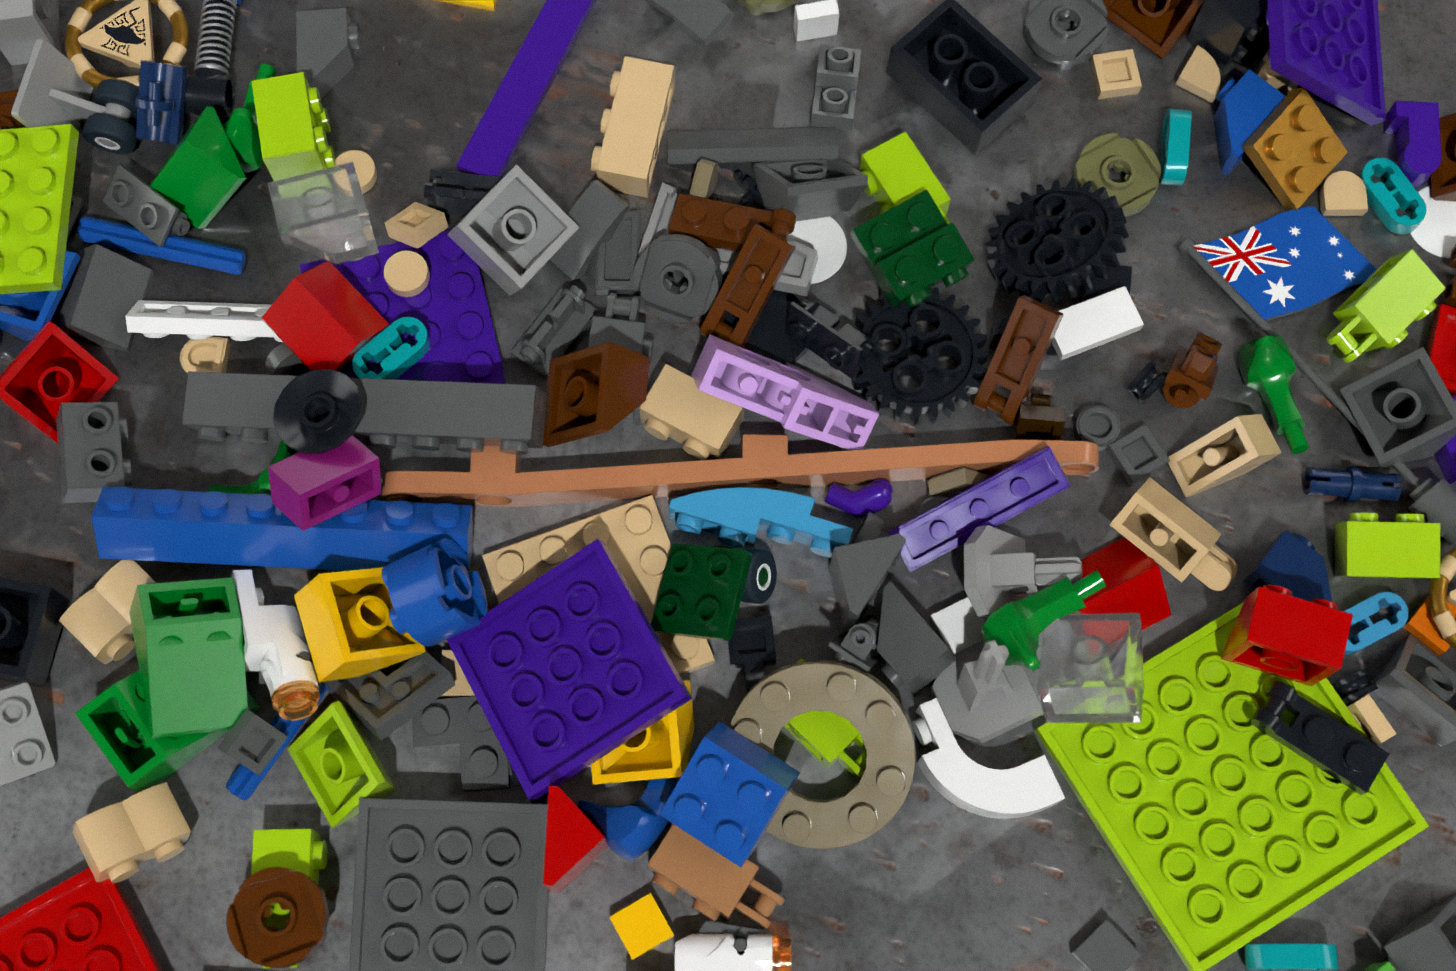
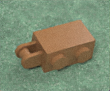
[647,824,785,929]

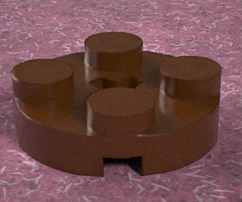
[226,867,329,969]

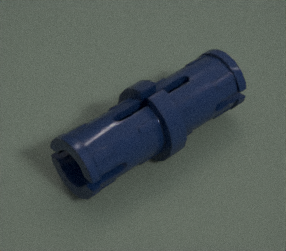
[1304,466,1402,502]

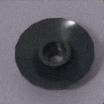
[273,369,364,454]

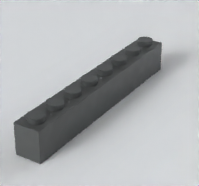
[182,371,547,455]

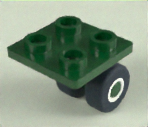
[651,544,777,641]

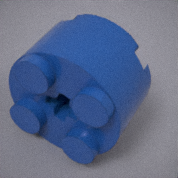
[382,538,488,647]

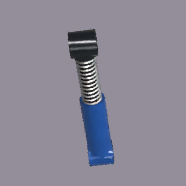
[184,0,242,118]

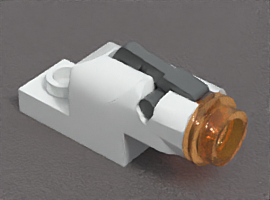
[231,569,321,721]
[675,921,792,971]

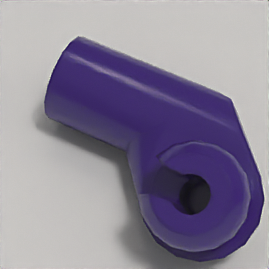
[825,478,893,518]

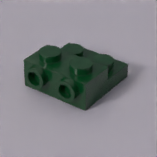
[850,190,975,309]

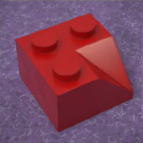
[1221,585,1353,686]

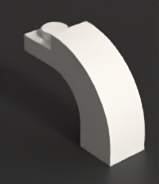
[912,698,1065,819]

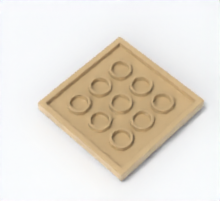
[482,495,715,676]

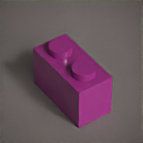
[268,435,382,531]

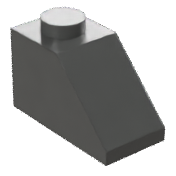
[296,8,361,99]
[877,581,957,695]

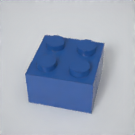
[660,722,801,868]

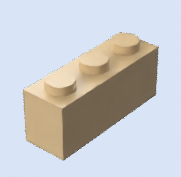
[591,56,675,198]

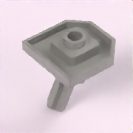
[964,525,1083,620]
[931,640,1045,743]

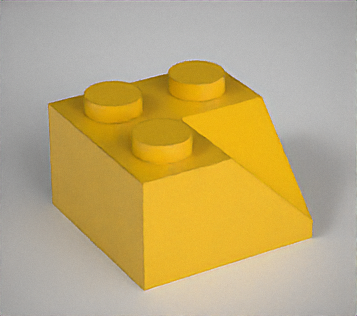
[294,567,426,682]

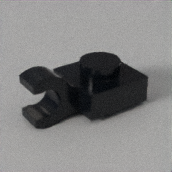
[728,616,776,694]

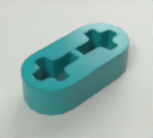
[1159,108,1192,187]
[1358,158,1427,235]
[352,317,430,380]
[1244,944,1339,970]

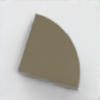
[689,158,719,199]
[927,467,989,497]

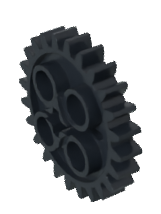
[985,178,1129,303]
[853,287,989,425]

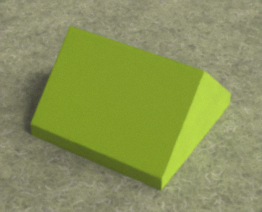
[287,701,397,828]

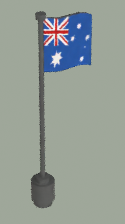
[1177,206,1456,545]

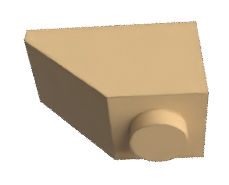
[1168,414,1282,497]

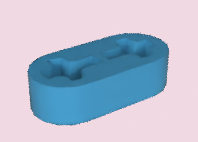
[1343,591,1408,656]

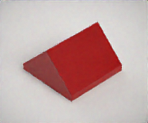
[262,260,390,372]
[0,321,119,444]
[1068,537,1172,657]
[543,786,609,893]

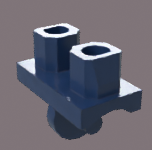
[134,60,187,145]

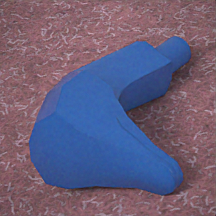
[577,777,681,862]

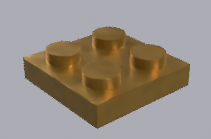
[1242,88,1347,210]

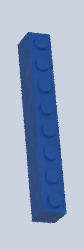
[91,487,473,572]

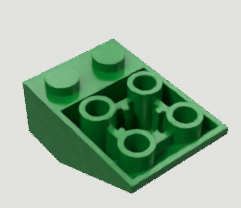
[129,577,248,739]
[75,670,260,792]

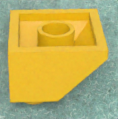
[591,680,695,785]

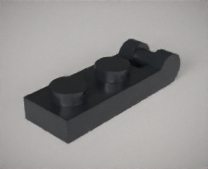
[1250,681,1390,795]

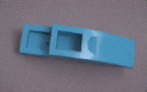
[669,487,853,558]

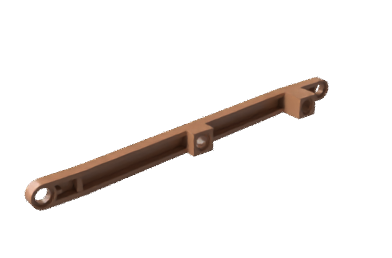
[381,434,1099,507]

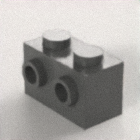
[56,402,131,503]

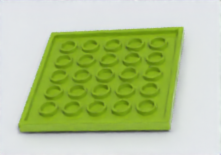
[1035,602,1429,971]

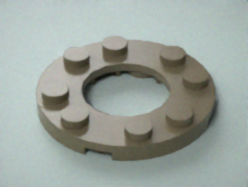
[730,659,915,849]

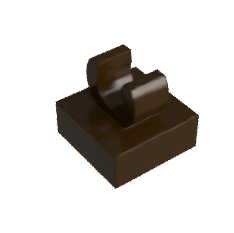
[1013,393,1065,440]

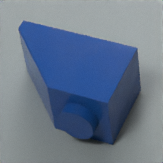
[1213,69,1286,176]

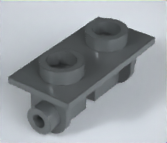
[103,164,190,247]
[511,285,598,377]
[828,615,881,672]

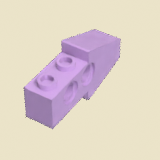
[691,334,879,450]

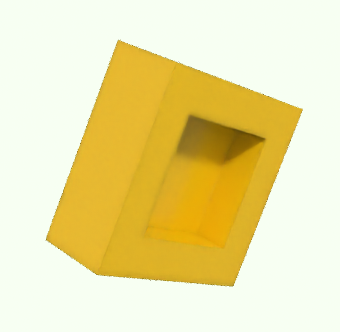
[609,893,674,960]

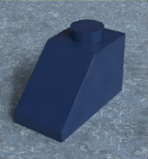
[1243,530,1333,602]

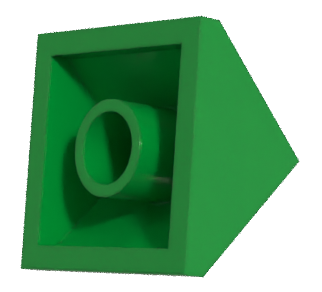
[149,106,246,229]

